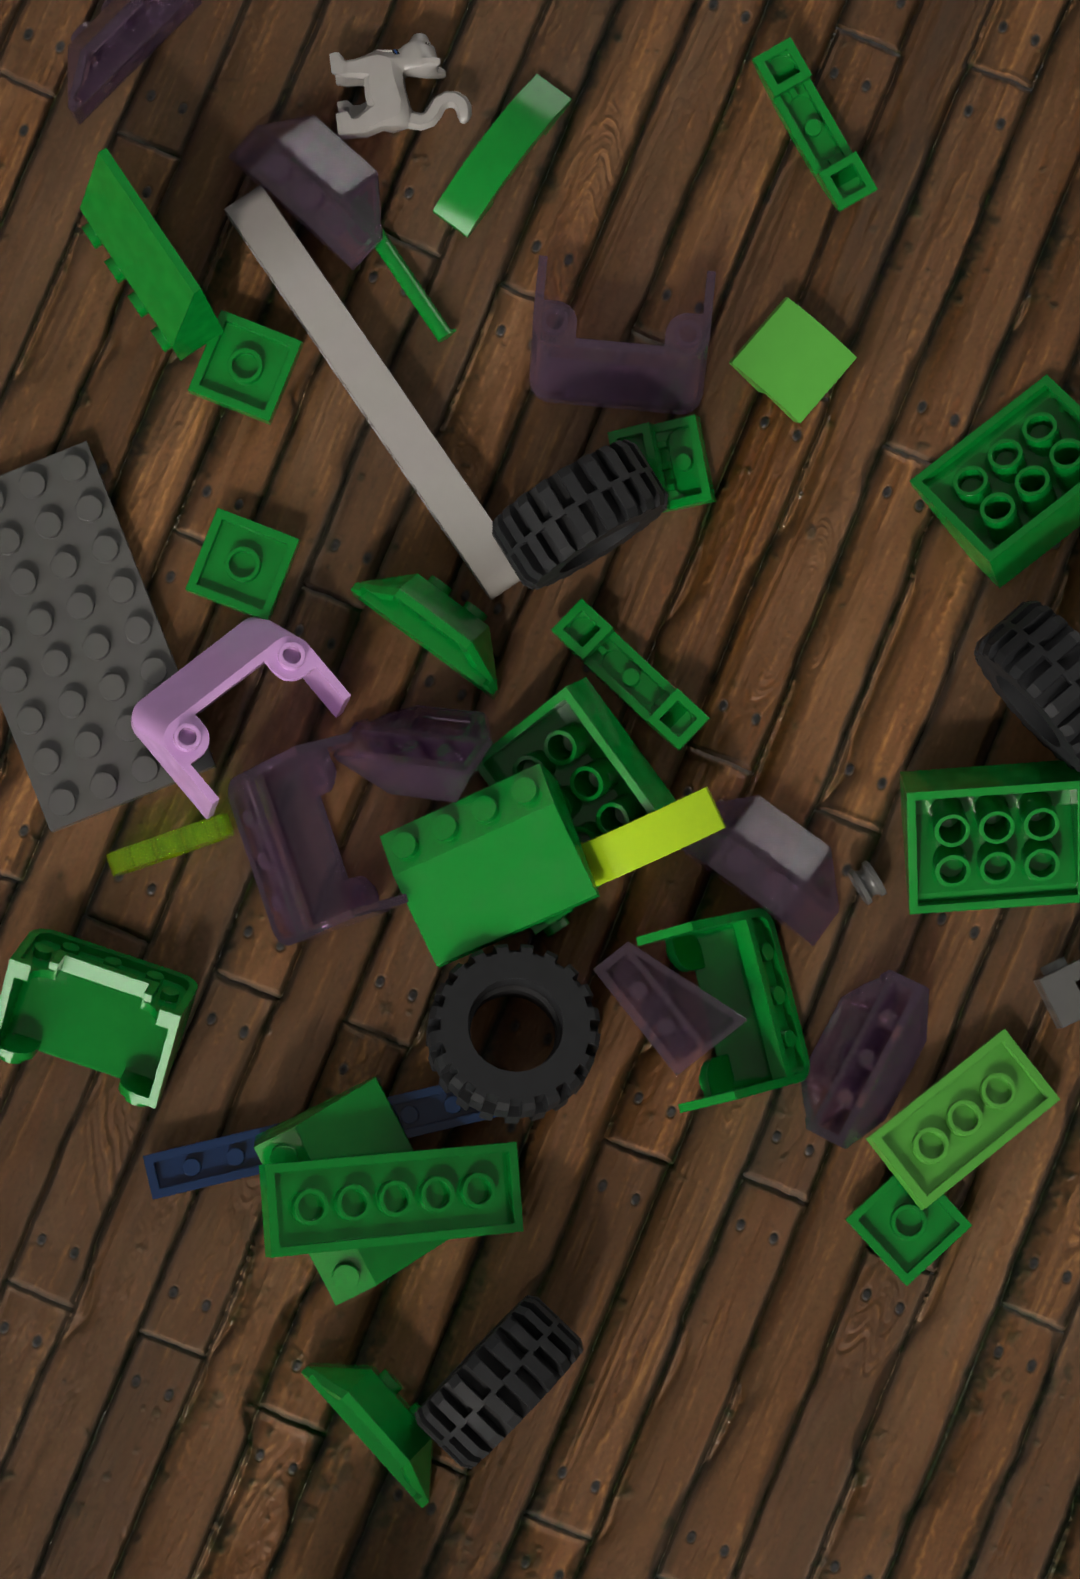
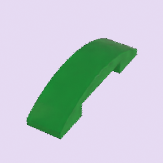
[752,37,878,212]
[433,74,572,238]
[551,598,710,751]

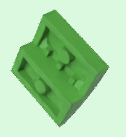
[729,297,857,423]

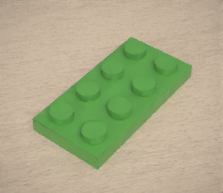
[865,1028,1060,1210]

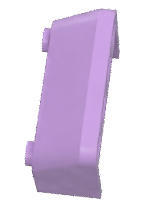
[131,617,351,820]

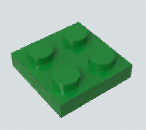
[188,310,303,425]
[185,508,301,620]
[844,1174,972,1286]

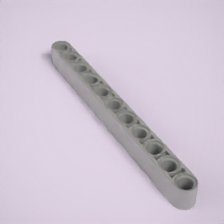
[224,185,520,600]

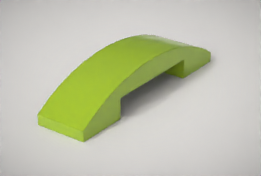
[581,786,726,887]

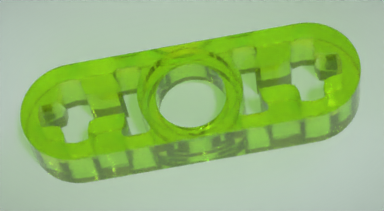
[106,813,235,877]

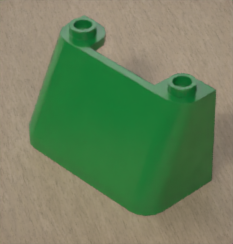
[0,928,198,1109]

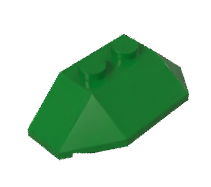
[350,574,499,700]
[301,1363,433,1508]

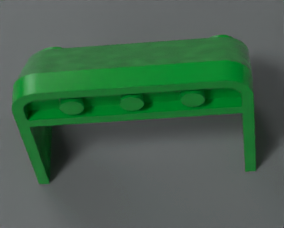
[636,908,810,1113]

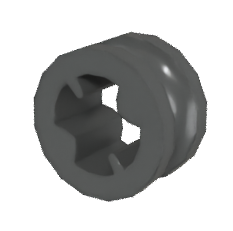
[847,860,887,905]

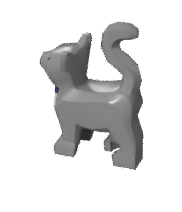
[329,33,472,140]

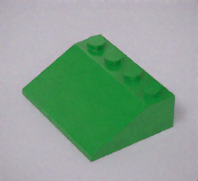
[80,148,224,361]
[910,374,1080,589]
[471,677,676,889]
[900,760,1080,915]
[380,763,600,968]
[254,1076,449,1306]

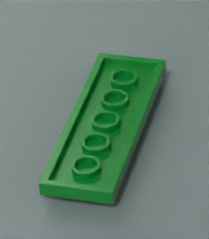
[259,1142,524,1258]

